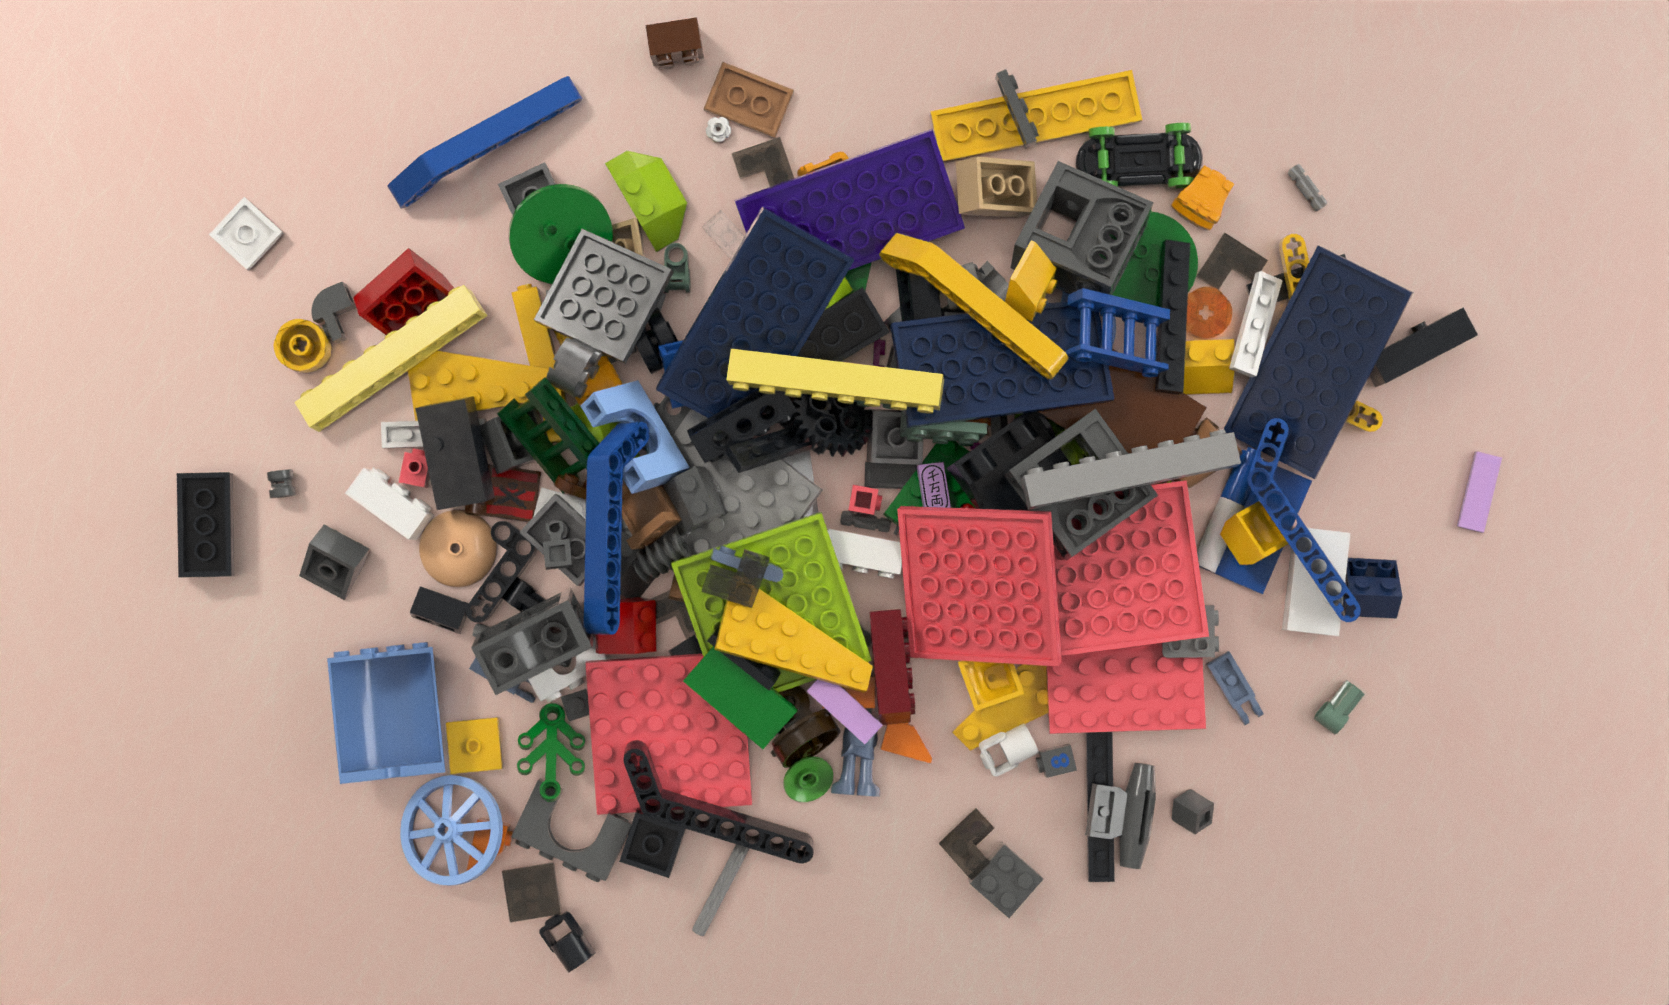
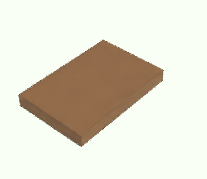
[704,62,794,139]

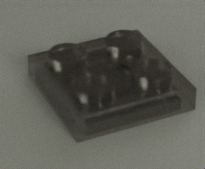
[502,862,562,923]

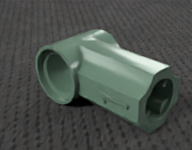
[1314,680,1365,735]

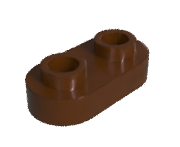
[554,472,587,500]

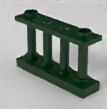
[497,377,599,494]

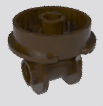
[771,686,840,768]

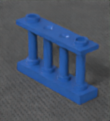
[1066,288,1170,377]

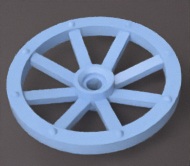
[400,775,503,886]

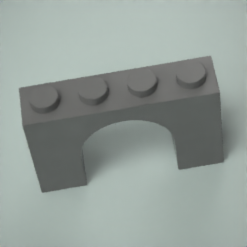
[511,778,633,882]

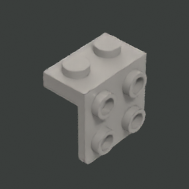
[1162,605,1219,658]

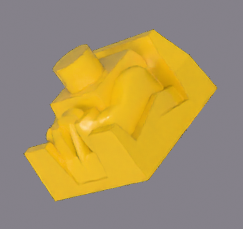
[1220,501,1289,565]
[958,661,1025,712]

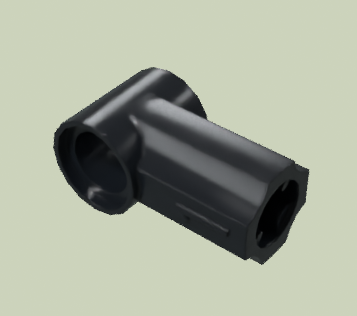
[503,577,546,612]

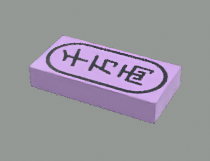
[917,462,951,508]

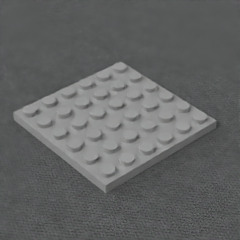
[622,409,823,571]

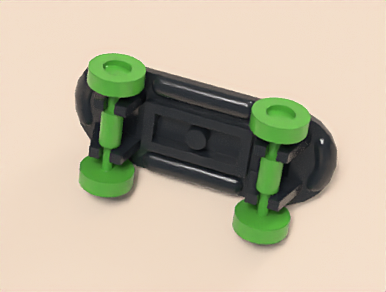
[1075,123,1203,189]

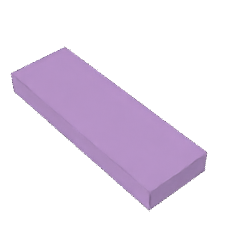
[1457,451,1502,533]
[807,679,883,744]

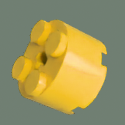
[273,319,331,373]

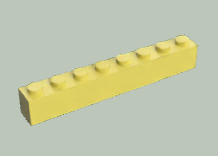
[294,285,487,432]
[726,349,944,413]

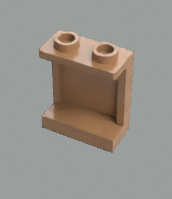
[622,480,682,549]

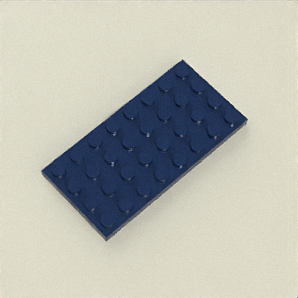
[656,207,854,428]
[1224,245,1414,479]
[890,301,1114,428]

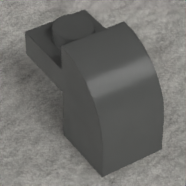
[311,282,356,343]

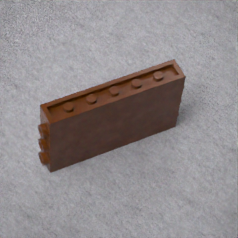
[1036,348,1207,485]

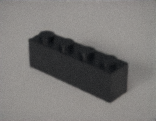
[896,269,943,321]

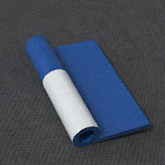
[1197,447,1312,594]

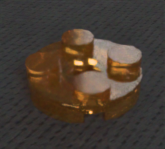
[1186,287,1232,339]

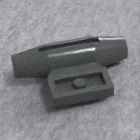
[1085,763,1156,869]

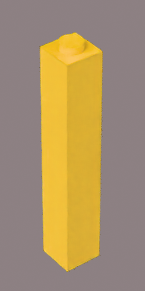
[511,284,569,444]

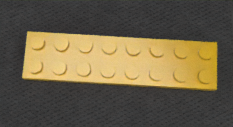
[930,70,1142,163]

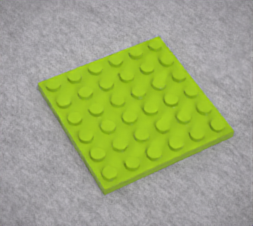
[671,512,872,693]

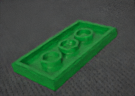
[683,646,798,750]

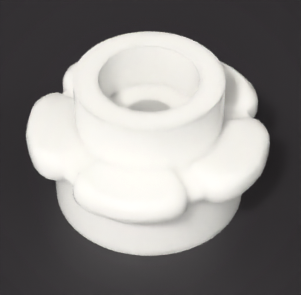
[706,117,731,142]

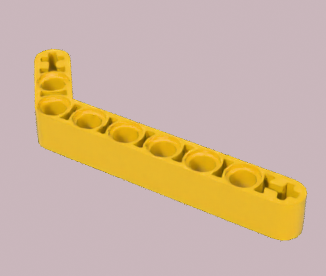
[879,233,1069,379]
[1279,234,1383,432]

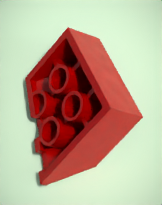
[353,248,454,335]

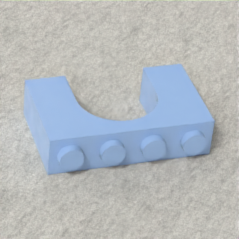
[581,380,690,494]

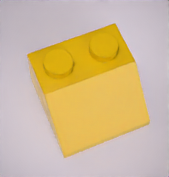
[1005,241,1057,322]
[1183,339,1235,395]

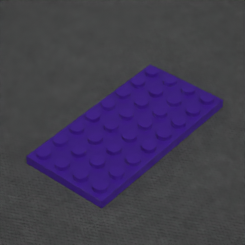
[734,129,965,270]

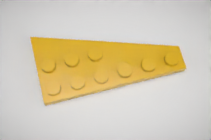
[408,351,565,421]
[714,573,873,693]
[952,664,1048,751]

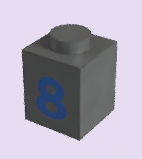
[1036,744,1077,778]

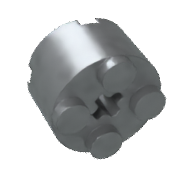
[546,336,602,399]

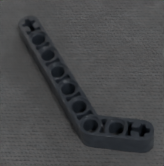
[623,740,814,864]

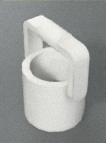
[979,723,1039,777]

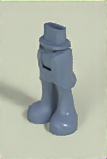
[831,708,880,797]

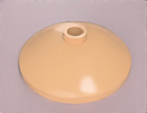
[419,510,497,587]

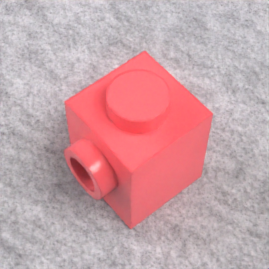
[399,448,430,488]
[848,485,882,516]

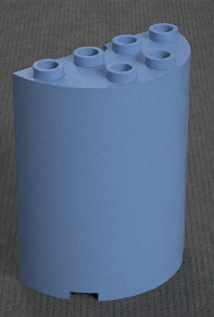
[327,642,445,784]

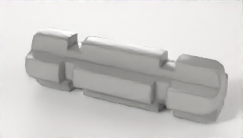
[1288,164,1327,211]
[840,511,891,532]

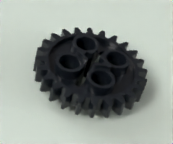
[791,394,873,457]

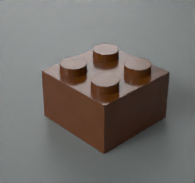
[645,17,704,69]

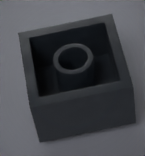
[619,810,686,878]

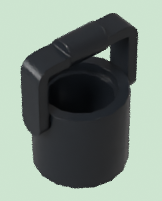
[539,911,596,973]

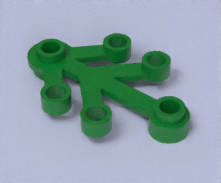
[517,703,585,802]

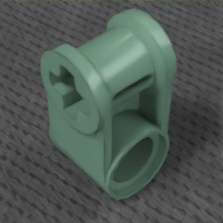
[664,243,691,293]

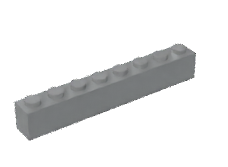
[1021,429,1241,510]

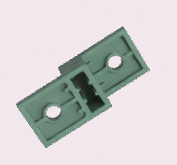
[854,400,987,446]

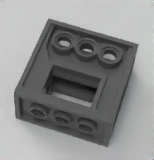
[1011,161,1154,295]
[1004,409,1158,561]
[471,588,594,695]

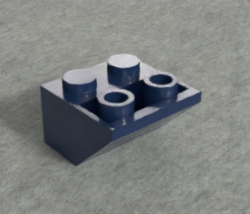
[1343,558,1403,619]

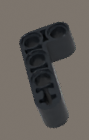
[466,521,538,623]

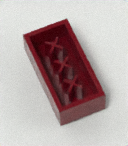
[869,609,916,725]

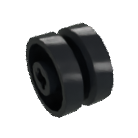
[636,308,678,374]

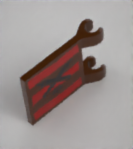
[465,464,541,522]

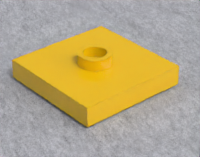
[446,717,503,774]

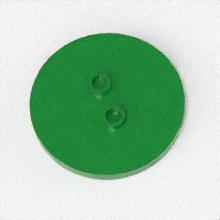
[508,184,613,284]
[1099,211,1198,307]

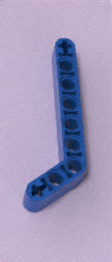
[387,76,583,209]
[1248,418,1361,622]
[584,422,649,635]

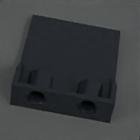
[947,412,1072,511]

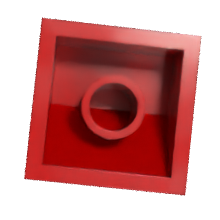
[595,597,657,654]

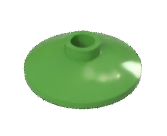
[783,757,833,802]

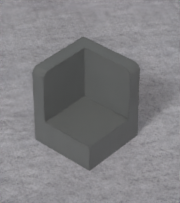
[1172,789,1214,834]

